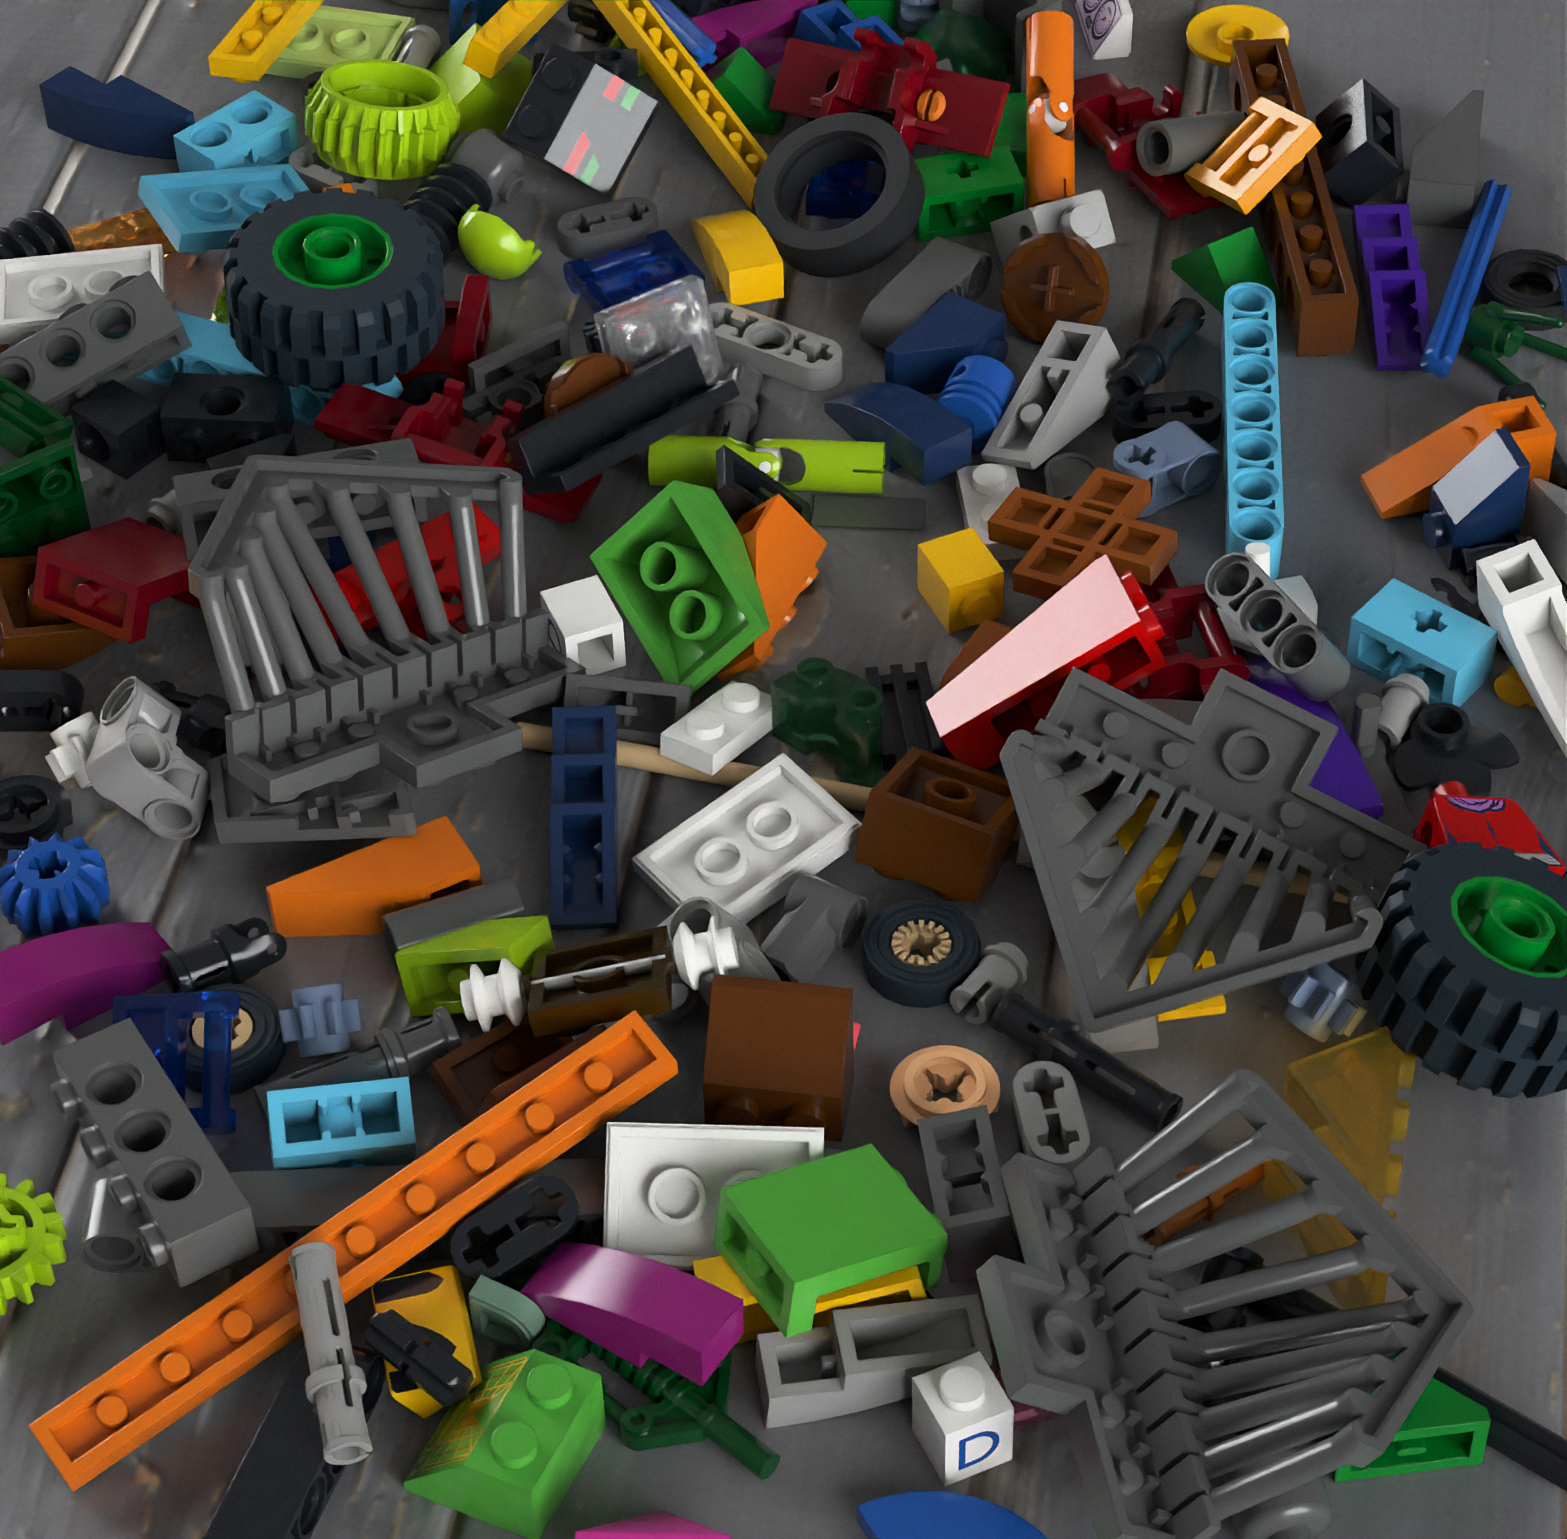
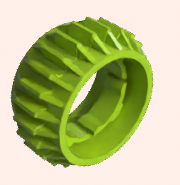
[303,59,461,180]

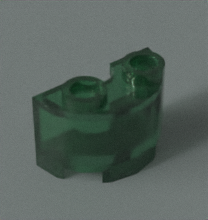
[914,8,1012,83]
[771,657,883,788]

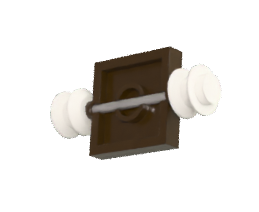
[460,916,739,1037]

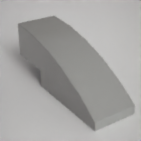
[754,1294,993,1429]

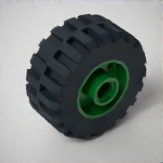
[223,188,445,392]
[1355,841,1567,1098]

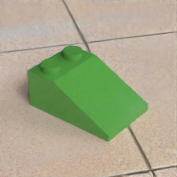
[589,480,770,695]

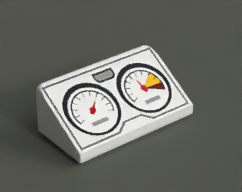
[1075,0,1133,60]

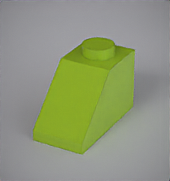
[394,915,555,1016]

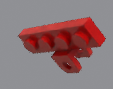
[291,502,500,648]

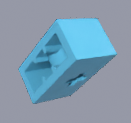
[1347,578,1498,707]
[267,1077,416,1170]

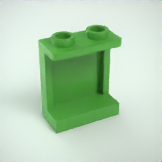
[713,1143,948,1338]

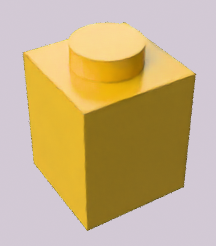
[917,527,1004,634]

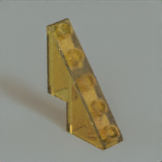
[1262,1027,1416,1310]

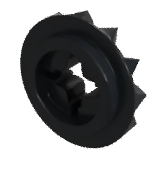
[0,775,73,853]

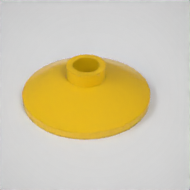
[1186,4,1290,68]

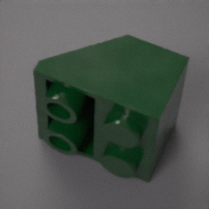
[0,438,91,558]

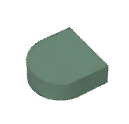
[468,1275,546,1351]

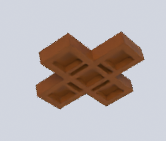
[987,467,1178,601]

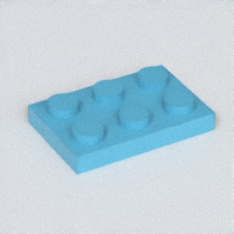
[138,164,312,254]

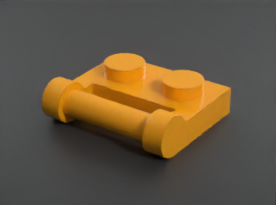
[1184,97,1322,215]

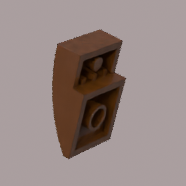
[0,555,119,671]

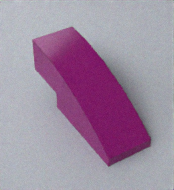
[691,0,818,73]
[0,922,173,1046]
[520,1242,743,1386]

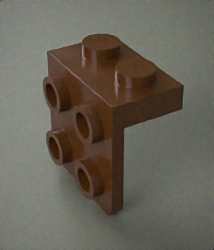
[427,1007,607,1127]

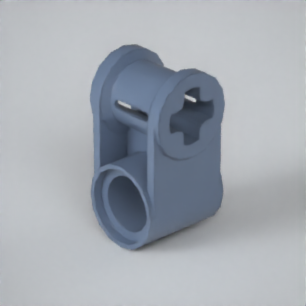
[1113,421,1223,518]

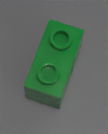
[914,145,1025,243]

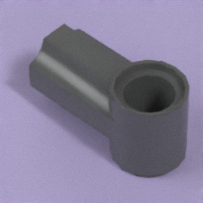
[760,872,869,984]

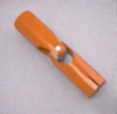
[1026,10,1075,209]

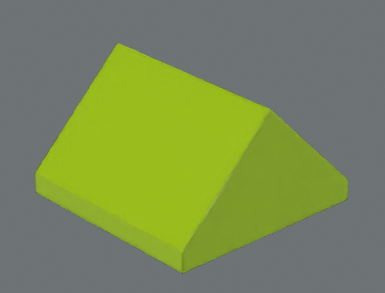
[429,22,532,136]

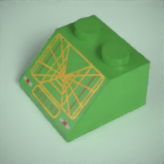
[403,1349,606,1539]

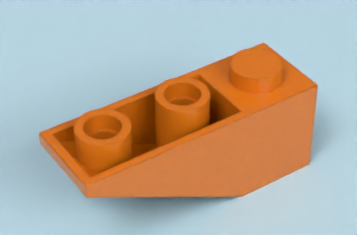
[1360,396,1557,519]
[715,494,828,682]
[266,815,482,937]

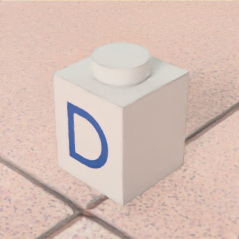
[540,575,626,675]
[912,1351,1014,1486]

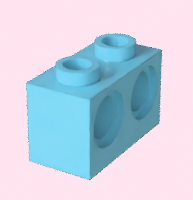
[173,90,300,173]

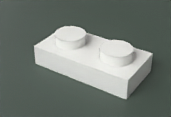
[956,463,1028,561]
[660,680,784,776]

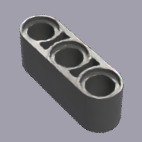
[860,236,993,350]
[1205,552,1350,702]

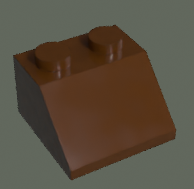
[854,746,1020,904]
[703,974,854,1142]

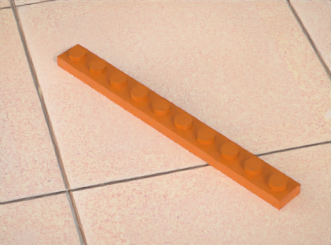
[28,1010,678,1492]

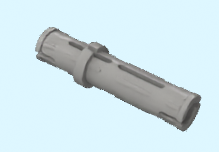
[288,1242,373,1465]

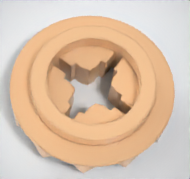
[890,1045,1000,1128]

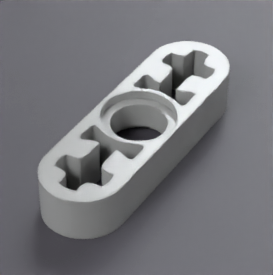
[696,302,843,391]

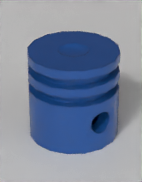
[936,355,1018,452]

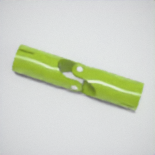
[648,435,886,495]

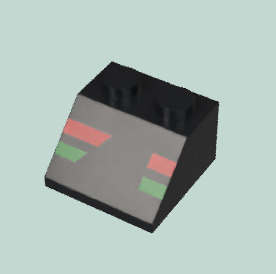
[502,42,661,198]

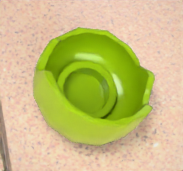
[458,204,542,281]

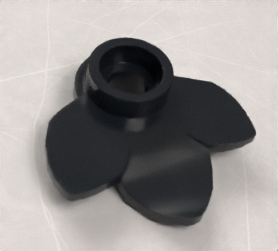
[1393,703,1520,797]

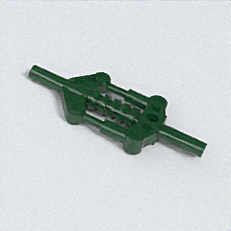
[499,1260,780,1480]

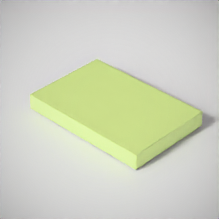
[265,5,416,79]

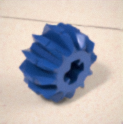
[0,831,111,938]

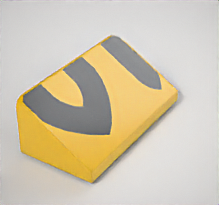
[371,1265,482,1419]

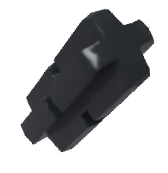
[363,1309,474,1407]

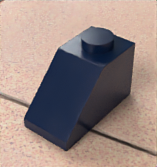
[885,291,1008,395]
[1422,428,1531,570]

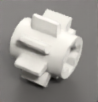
[45,711,100,790]

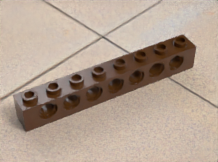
[1228,38,1359,357]

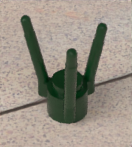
[1464,301,1567,410]

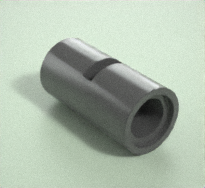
[1136,110,1246,176]
[381,876,526,978]

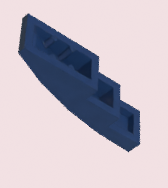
[550,705,618,930]

